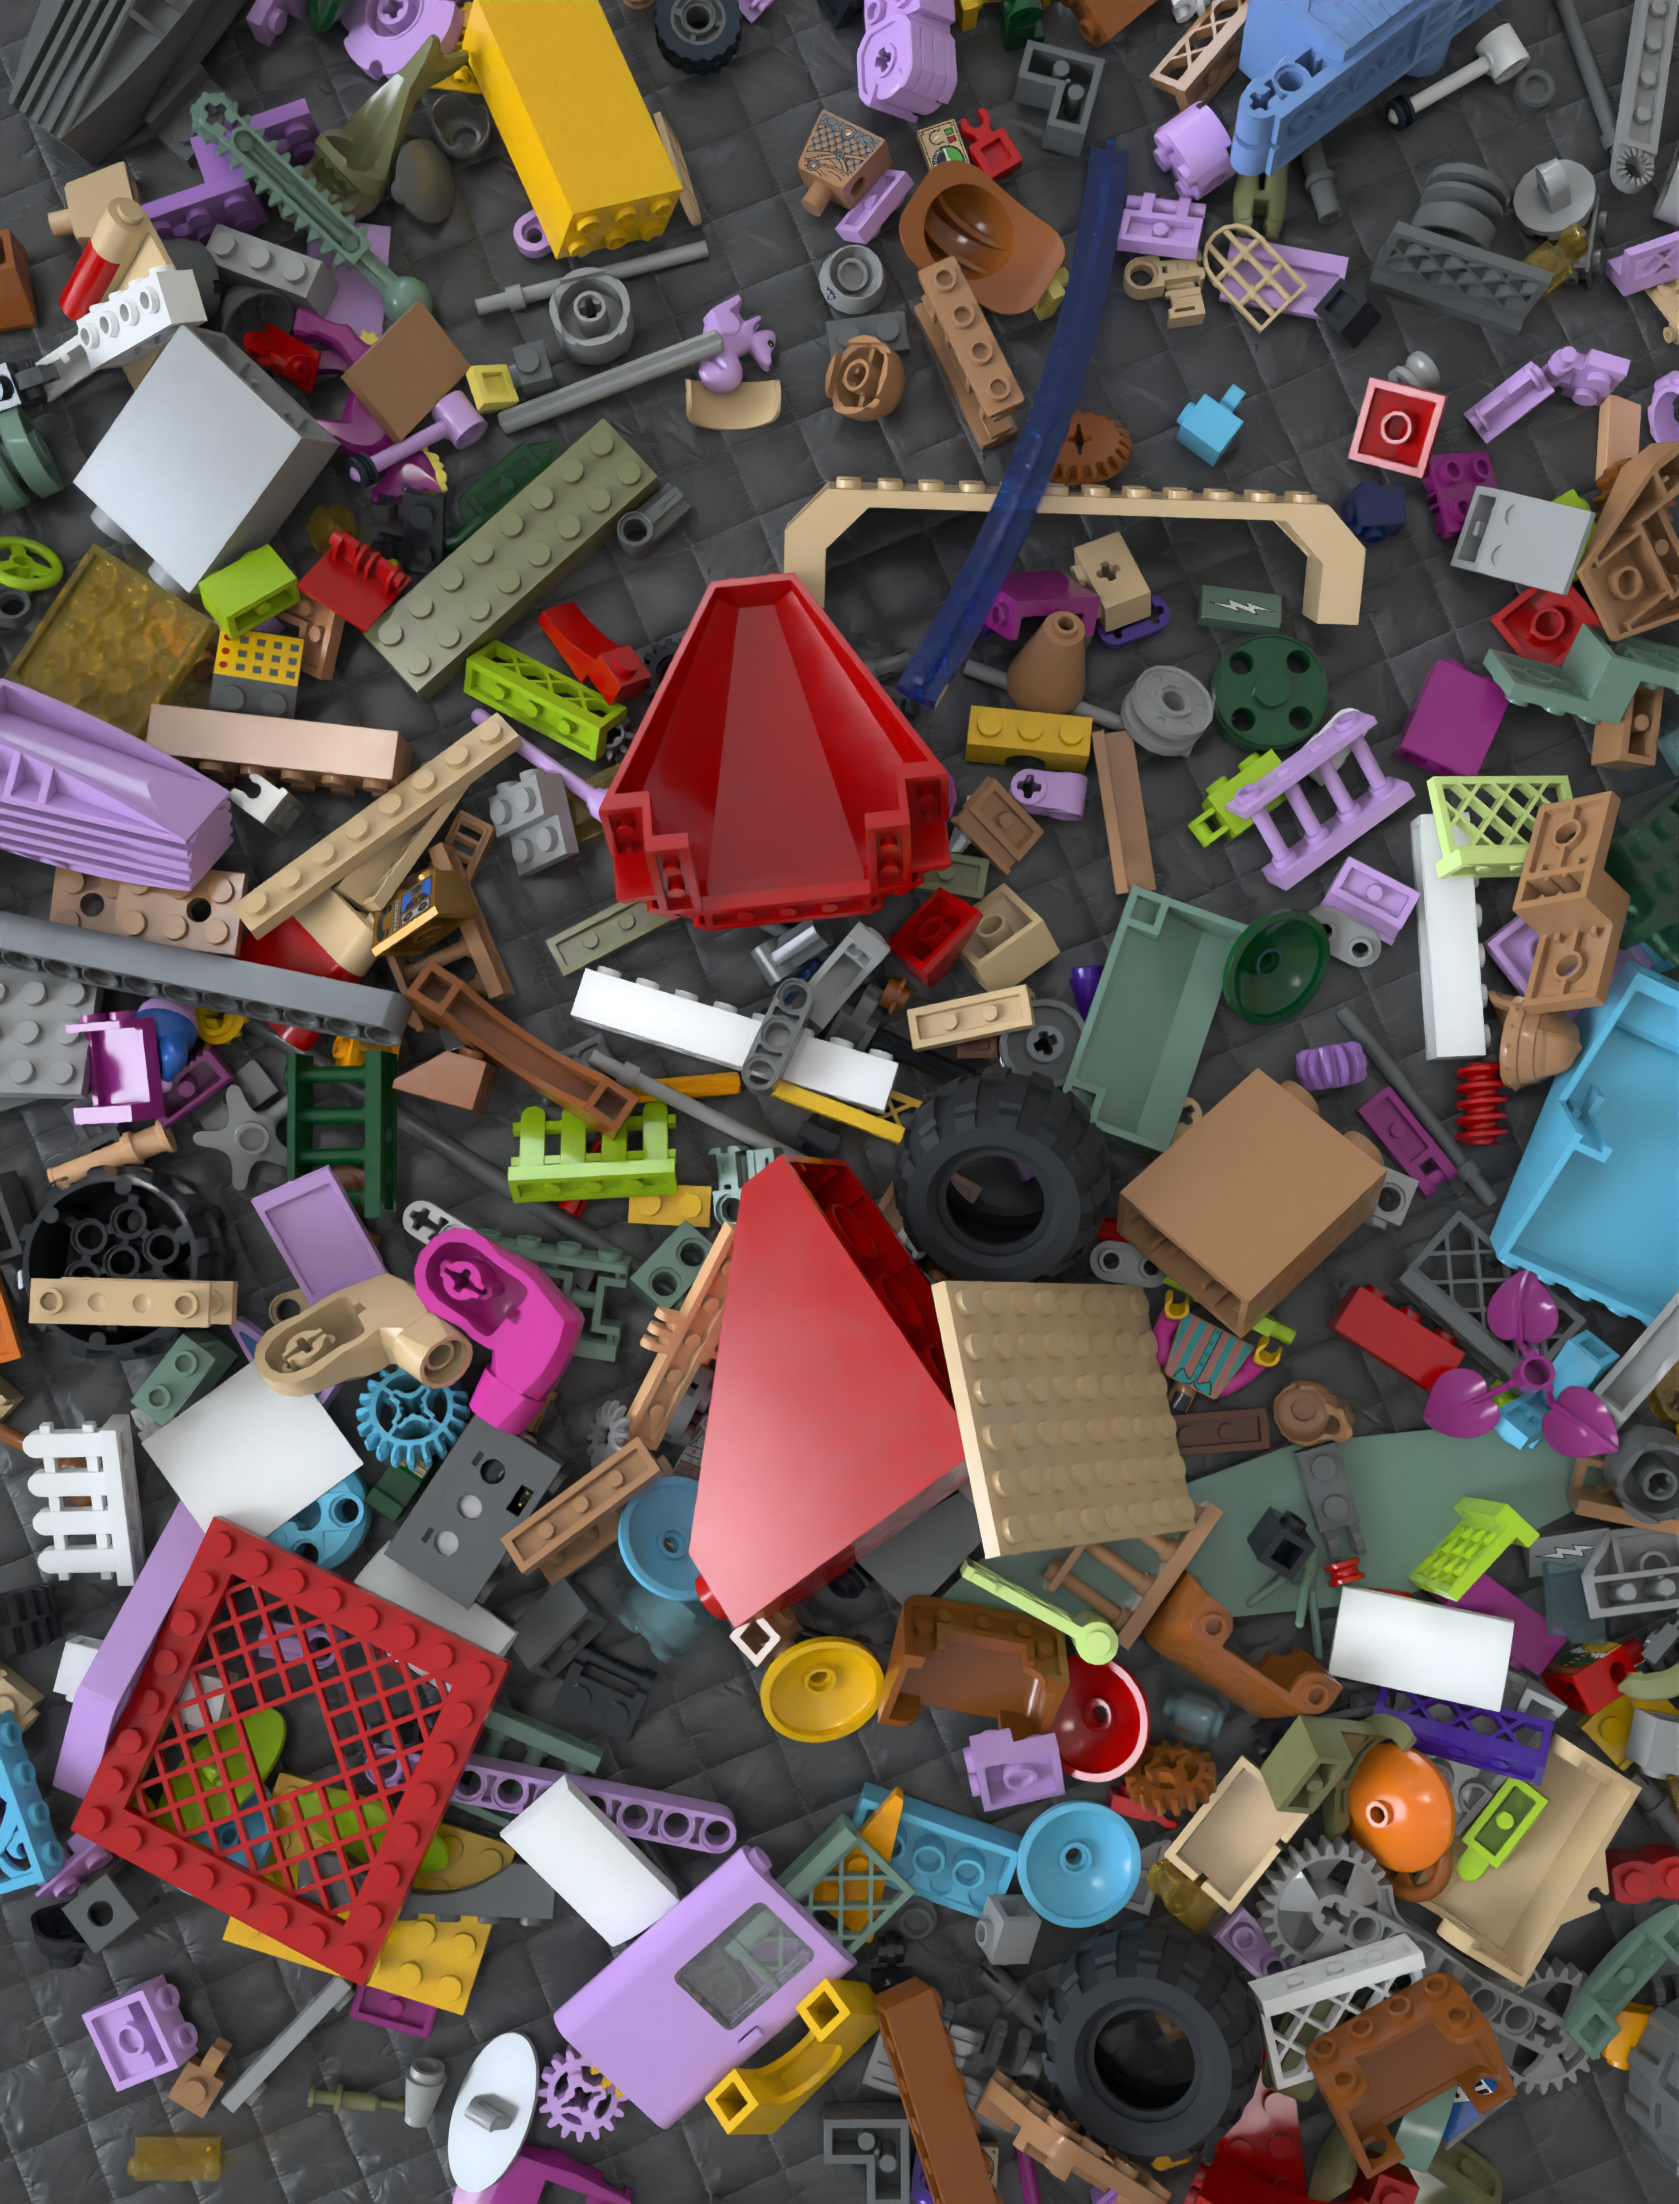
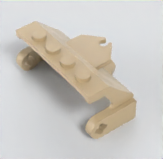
[1414,1733,1642,1988]

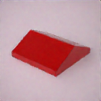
[1348,377,1448,478]
[1490,584,1603,666]

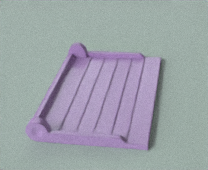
[306,222,392,338]

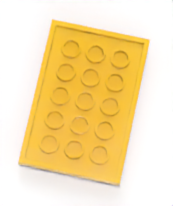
[222,1771,516,2016]

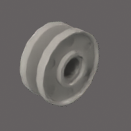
[1121,665,1214,756]

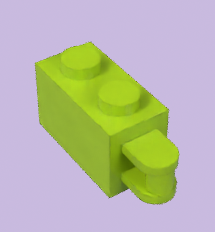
[1187,749,1301,848]
[1456,1777,1551,1881]

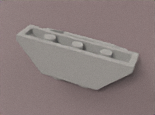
[1581,1527,1679,1619]

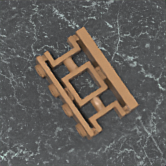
[913,256,1024,452]

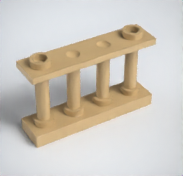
[29,1277,238,1328]

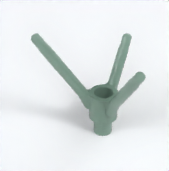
[1246,1545,1323,1659]

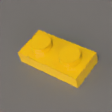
[628,1185,713,1228]

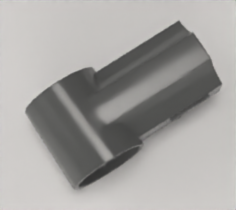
[617,483,692,560]
[750,919,834,988]

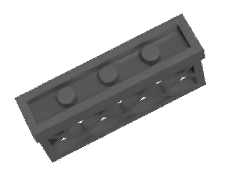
[1366,221,1554,337]
[1390,1210,1586,1395]

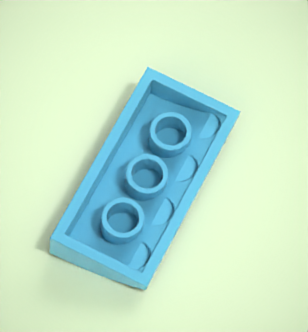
[852,1781,1022,1919]

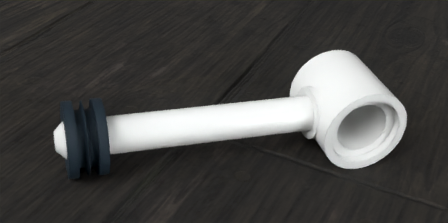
[1385,23,1531,132]

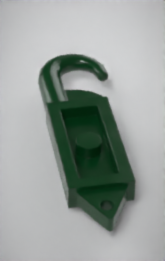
[446,440,557,551]

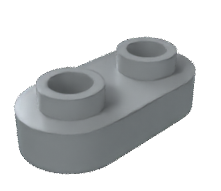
[1308,905,1381,967]
[1088,1240,1165,1288]

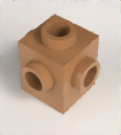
[729,1608,804,1667]

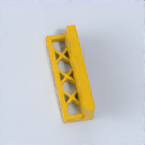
[770,1080,923,1145]

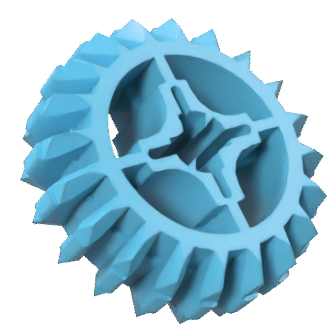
[356,1364,470,1471]

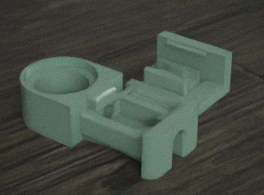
[709,1145,783,1226]

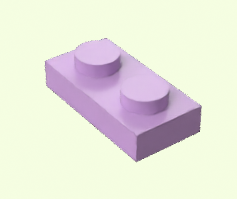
[835,169,915,245]

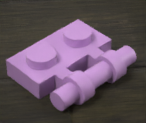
[1117,192,1207,260]
[1541,346,1631,406]

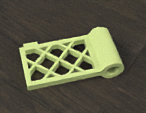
[959,1557,1119,1665]

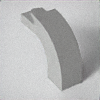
[788,921,891,1037]

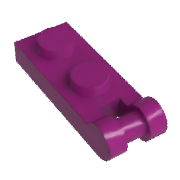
[1354,1085,1458,1200]

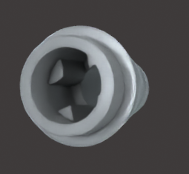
[404,2057,447,2128]

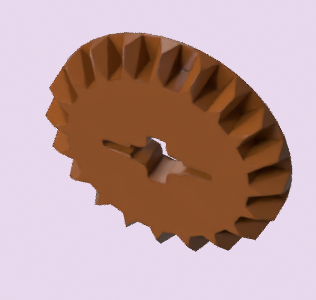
[1027,409,1132,485]

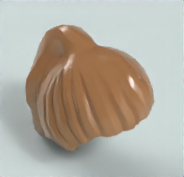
[1272,1380,1355,1446]

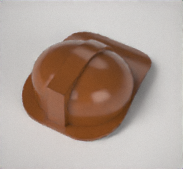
[899,160,1065,316]

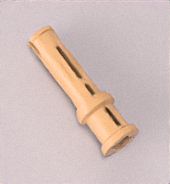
[47,1120,177,1187]

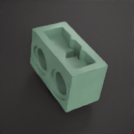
[627,1220,713,1313]

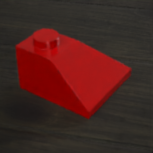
[886,887,984,988]

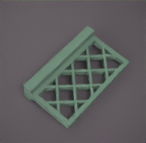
[723,1813,916,1990]

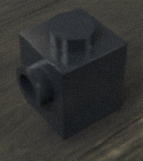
[1247,1506,1316,1580]

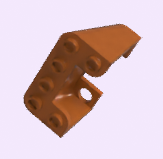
[1305,1972,1517,2180]

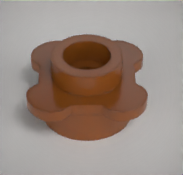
[878,976,912,1016]

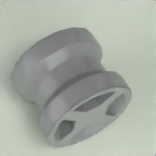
[1388,351,1440,389]

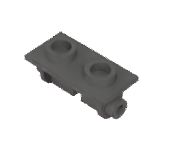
[1559,195,1609,290]

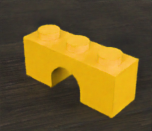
[964,705,1093,773]

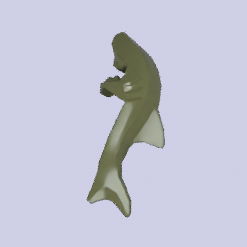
[278,34,470,224]

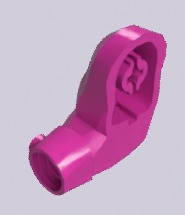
[414,1228,585,1435]

